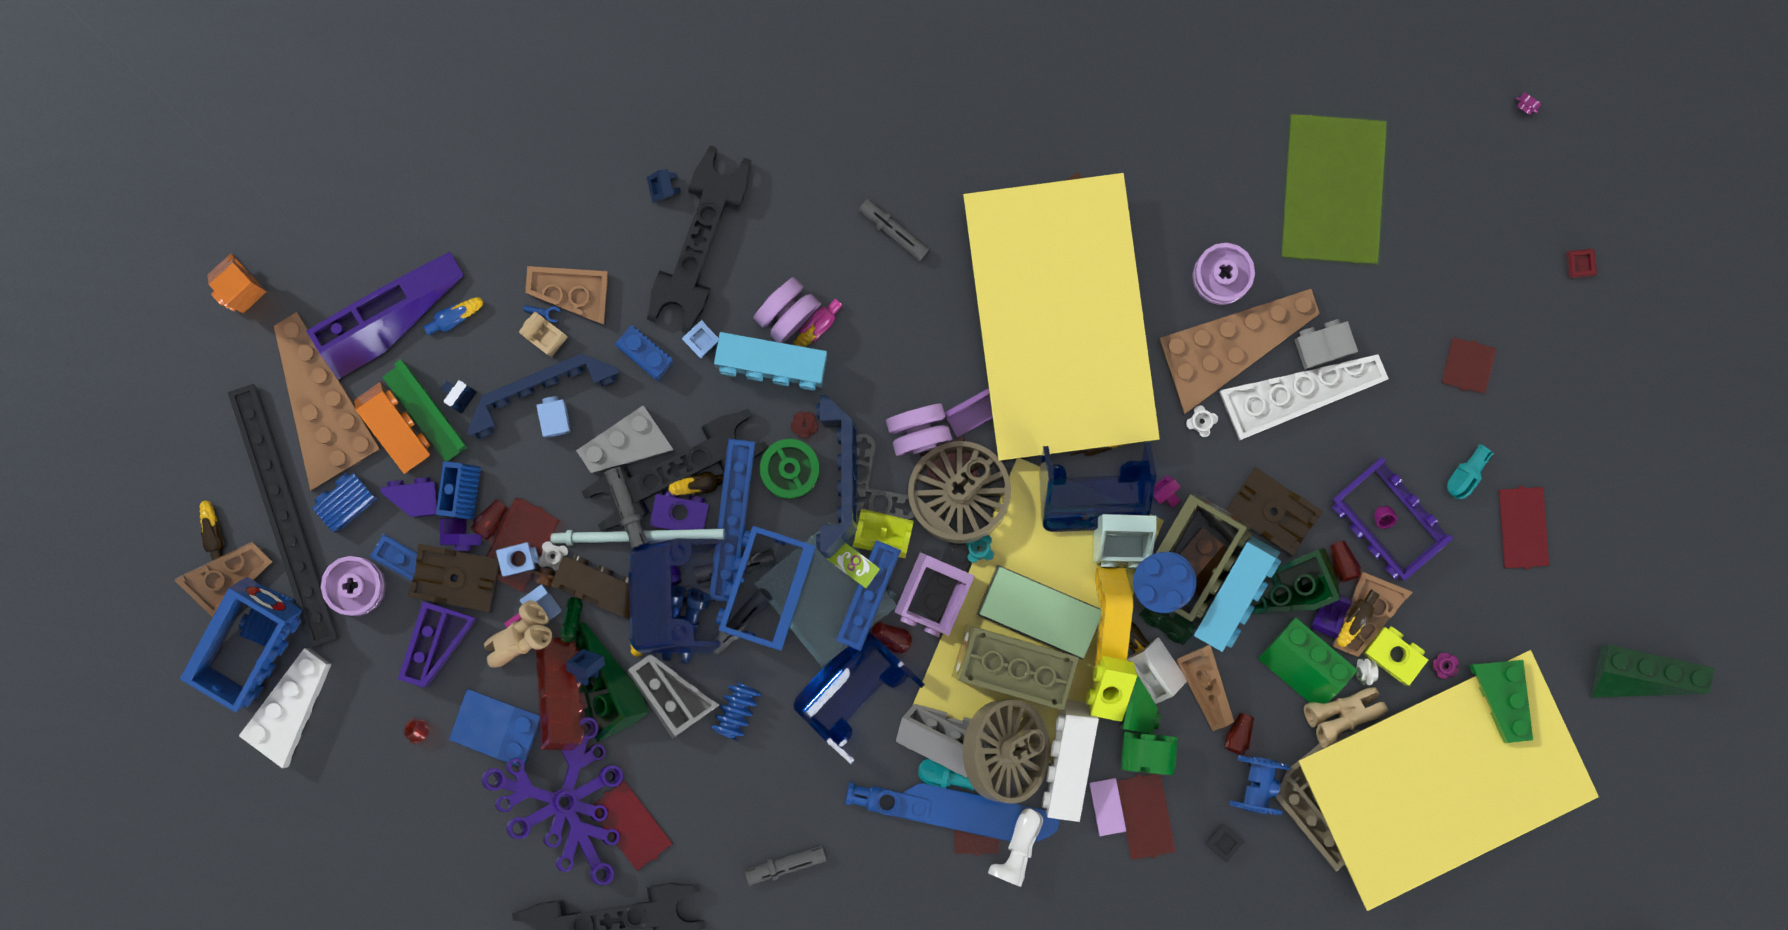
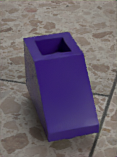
[380,477,439,518]

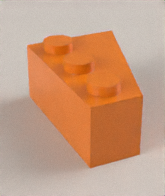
[207,253,267,313]
[354,382,431,474]

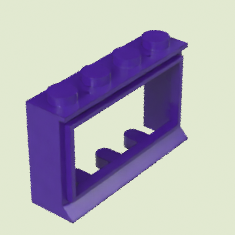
[1331,457,1454,581]

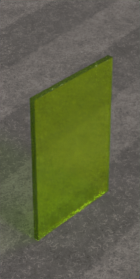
[1282,114,1387,264]

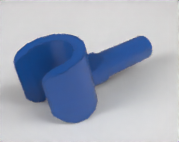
[523,305,561,323]

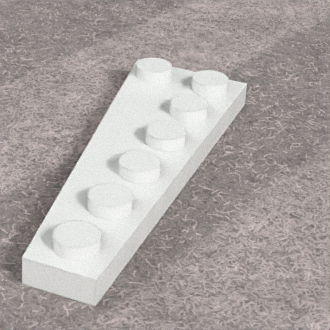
[1219,355,1388,441]

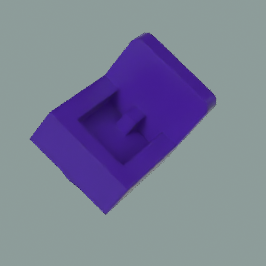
[440,518,481,551]
[1311,594,1352,639]

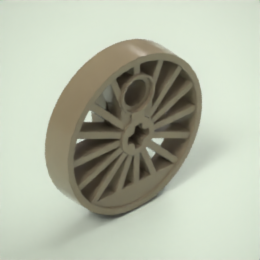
[908,441,1011,543]
[963,699,1050,804]

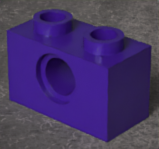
[650,490,710,530]

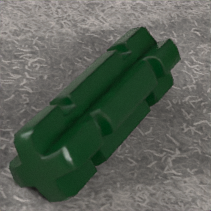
[560,597,583,643]

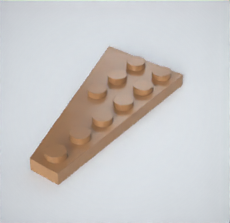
[1159,289,1320,414]

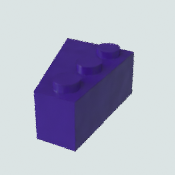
[398,601,478,687]

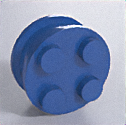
[1133,552,1196,613]

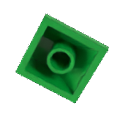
[1119,676,1161,734]

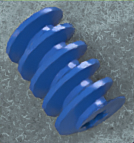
[710,681,762,741]

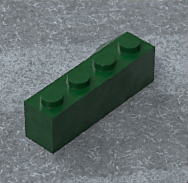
[1591,645,1715,698]

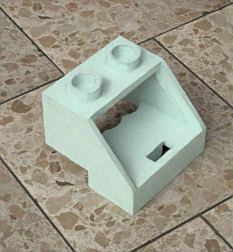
[1093,514,1156,569]

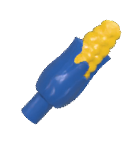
[423,297,483,335]

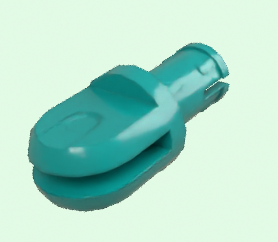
[1447,444,1494,499]
[918,758,974,791]

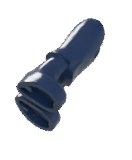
[659,586,711,664]

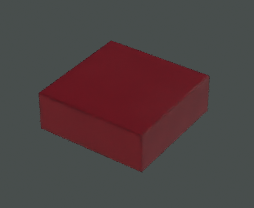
[1566,249,1597,279]

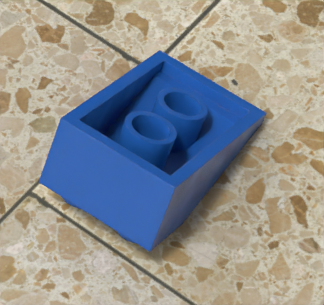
[449,689,544,767]

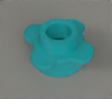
[965,535,994,563]

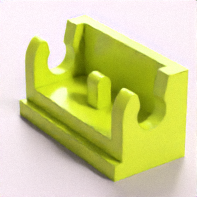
[853,509,914,558]

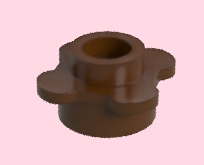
[531,566,554,587]

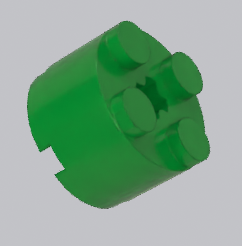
[1121,732,1178,775]

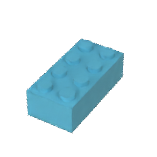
[714,332,827,391]
[1194,536,1281,652]

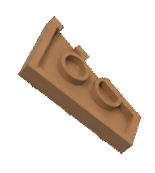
[525,266,608,326]
[175,541,272,617]
[1332,572,1412,657]
[1176,645,1234,731]

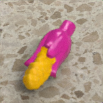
[793,298,843,347]

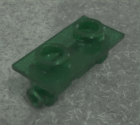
[1139,607,1196,645]

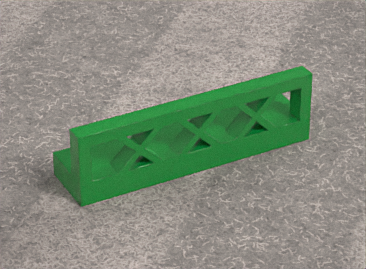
[382,359,469,462]

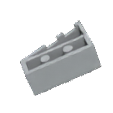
[576,405,675,475]
[626,654,719,739]
[896,704,990,778]

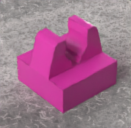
[1146,475,1181,508]

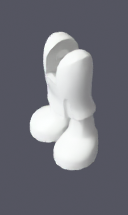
[988,809,1043,887]

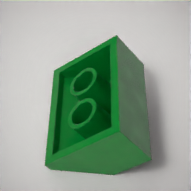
[1257,617,1358,704]

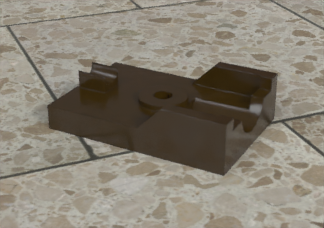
[1225,467,1323,557]
[408,544,500,613]

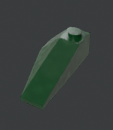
[1250,548,1341,614]
[568,622,649,742]

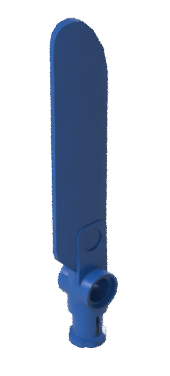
[844,781,1059,842]

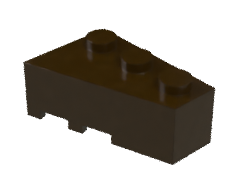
[550,554,642,619]

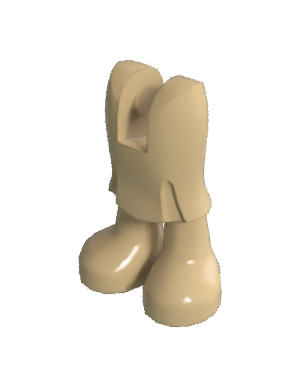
[484,600,552,668]
[1304,687,1388,749]

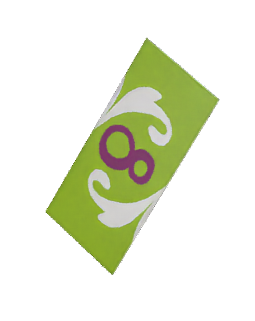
[827,543,880,588]

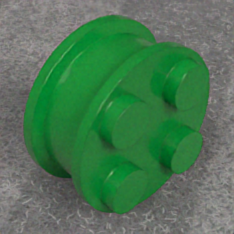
[760,439,820,499]

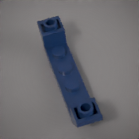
[467,353,621,440]
[816,395,857,558]

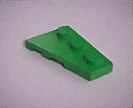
[1469,660,1533,743]

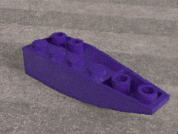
[307,252,464,380]

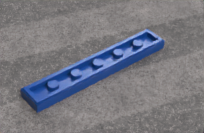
[709,438,755,603]

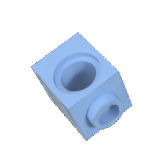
[537,396,572,438]
[496,542,540,577]

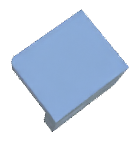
[682,320,719,359]
[520,584,562,621]

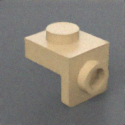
[519,312,568,358]

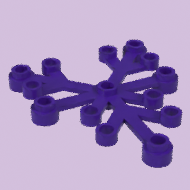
[481,717,623,885]

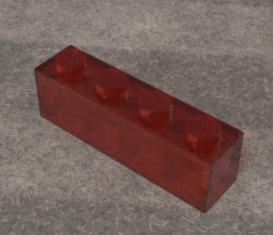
[536,638,584,750]

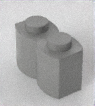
[1295,319,1358,370]

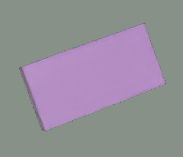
[1089,778,1126,836]

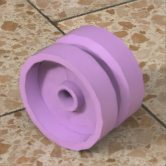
[1192,243,1255,306]
[753,277,821,343]
[886,403,952,456]
[321,556,386,616]

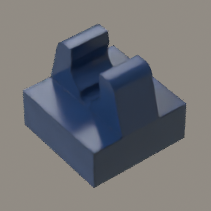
[647,169,681,203]
[440,380,476,413]
[565,649,605,685]

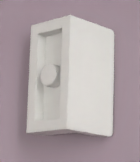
[1127,638,1187,704]

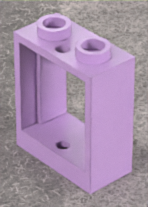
[895,553,974,637]

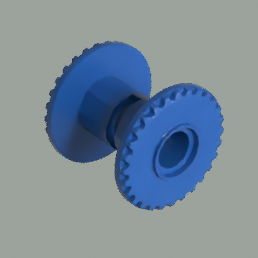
[1229,756,1291,815]

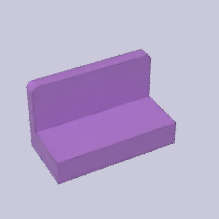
[945,388,993,438]

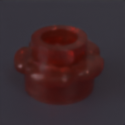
[791,411,818,438]
[404,718,428,744]

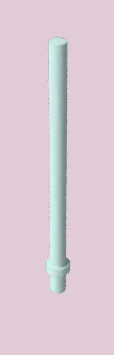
[551,529,726,546]

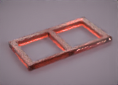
[486,498,558,592]

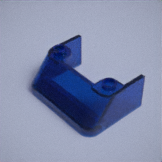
[1039,442,1157,532]
[629,538,721,653]
[793,632,925,764]

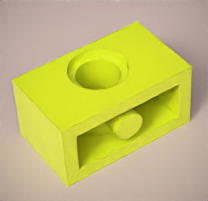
[1362,626,1428,686]
[1085,656,1137,722]

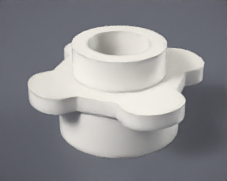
[1186,405,1218,437]
[538,541,568,571]
[1356,659,1378,685]

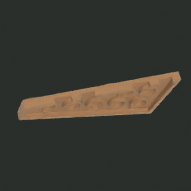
[274,312,381,491]

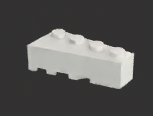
[239,648,331,768]
[1042,700,1099,822]

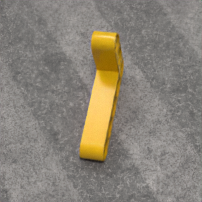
[1093,566,1133,690]

